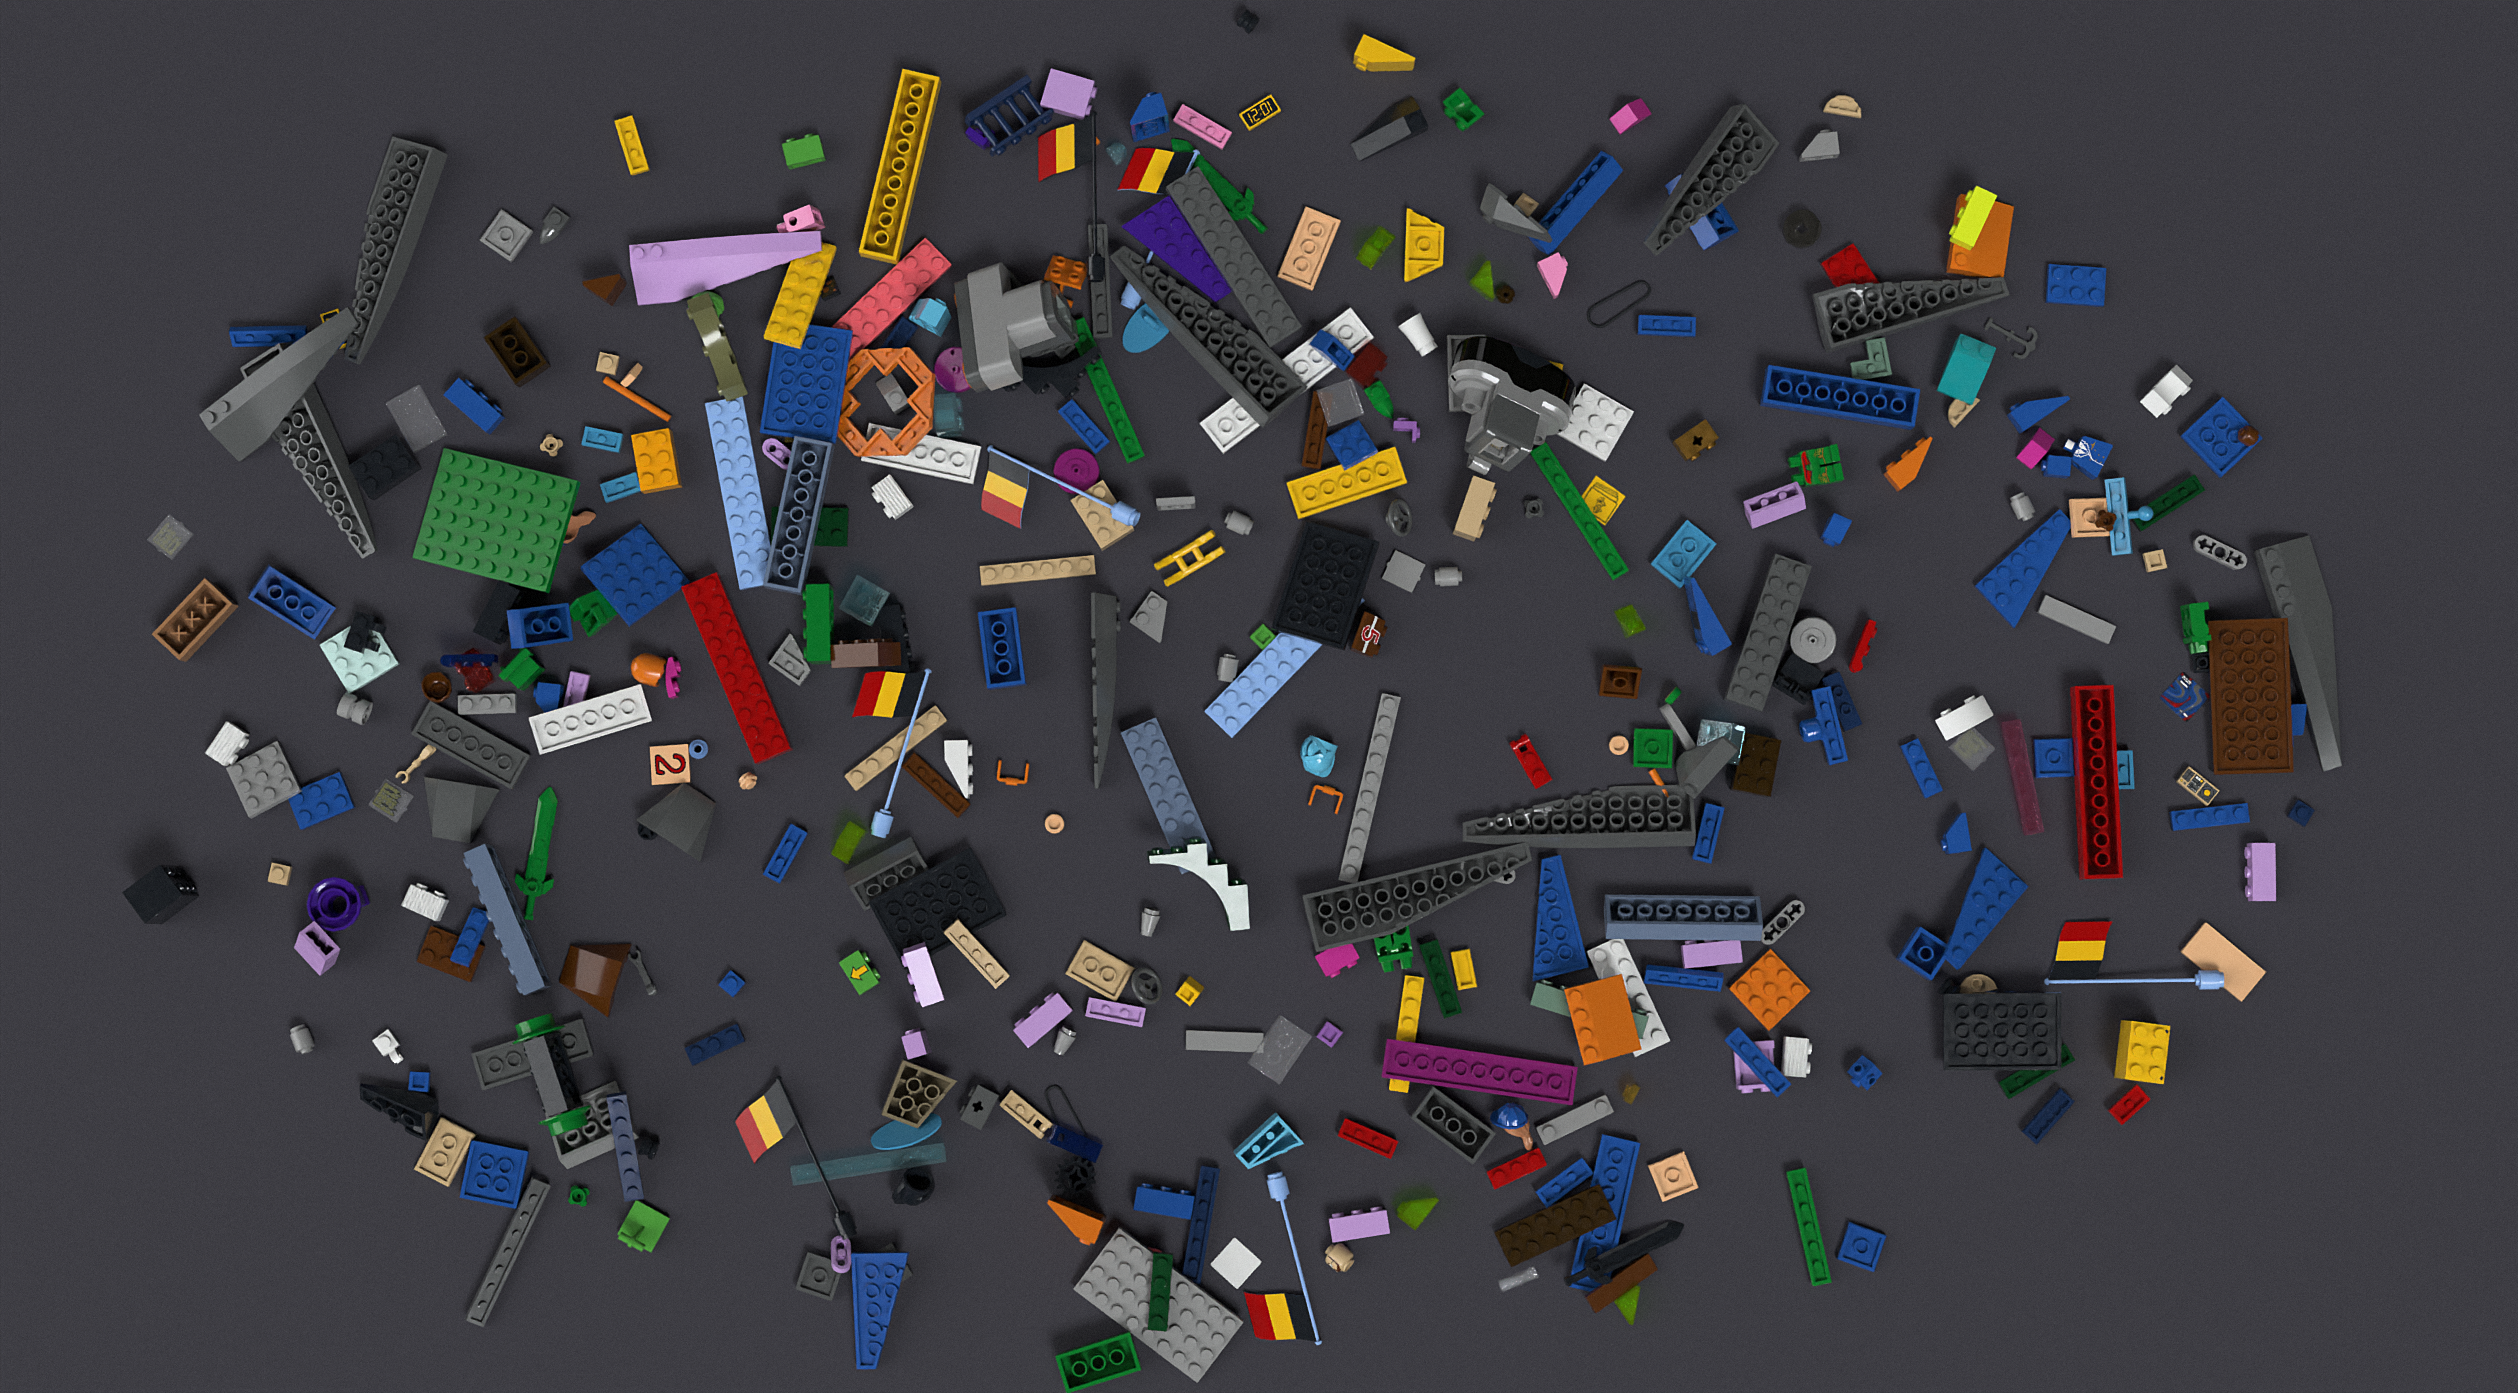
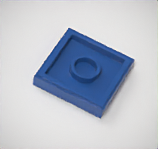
[2033,738,2075,778]
[1836,1222,1887,1272]

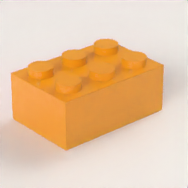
[631,428,682,494]

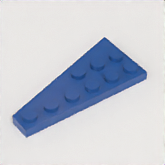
[1974,509,2071,628]
[1943,847,2029,970]
[1532,855,1589,981]
[851,1252,909,1369]

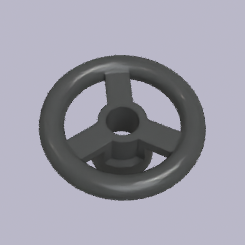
[1386,499,1412,537]
[1131,967,1162,1004]

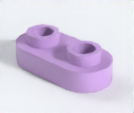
[762,438,791,470]
[830,1236,851,1273]

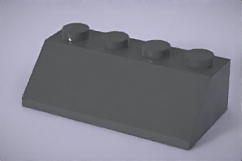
[843,837,929,911]

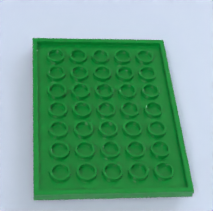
[412,448,581,593]

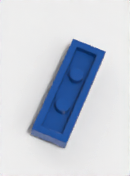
[1637,315,1696,337]
[1058,399,1110,455]
[1900,738,1943,799]
[1692,803,1725,864]
[763,824,808,884]
[450,907,489,967]
[1535,1157,1594,1207]

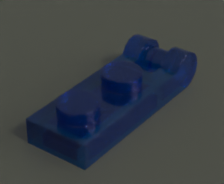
[440,654,498,668]
[1046,1124,1103,1163]

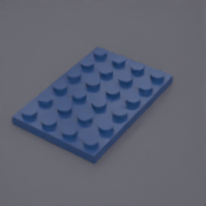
[760,325,853,444]

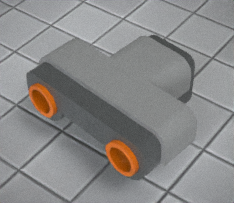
[954,262,1079,393]

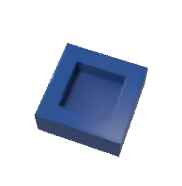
[719,970,746,997]
[408,1071,431,1092]

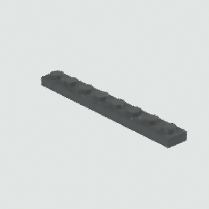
[464,1177,551,1327]

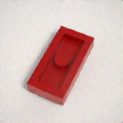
[2107,1085,2150,1125]

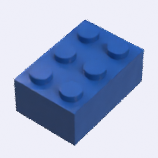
[507,603,573,649]

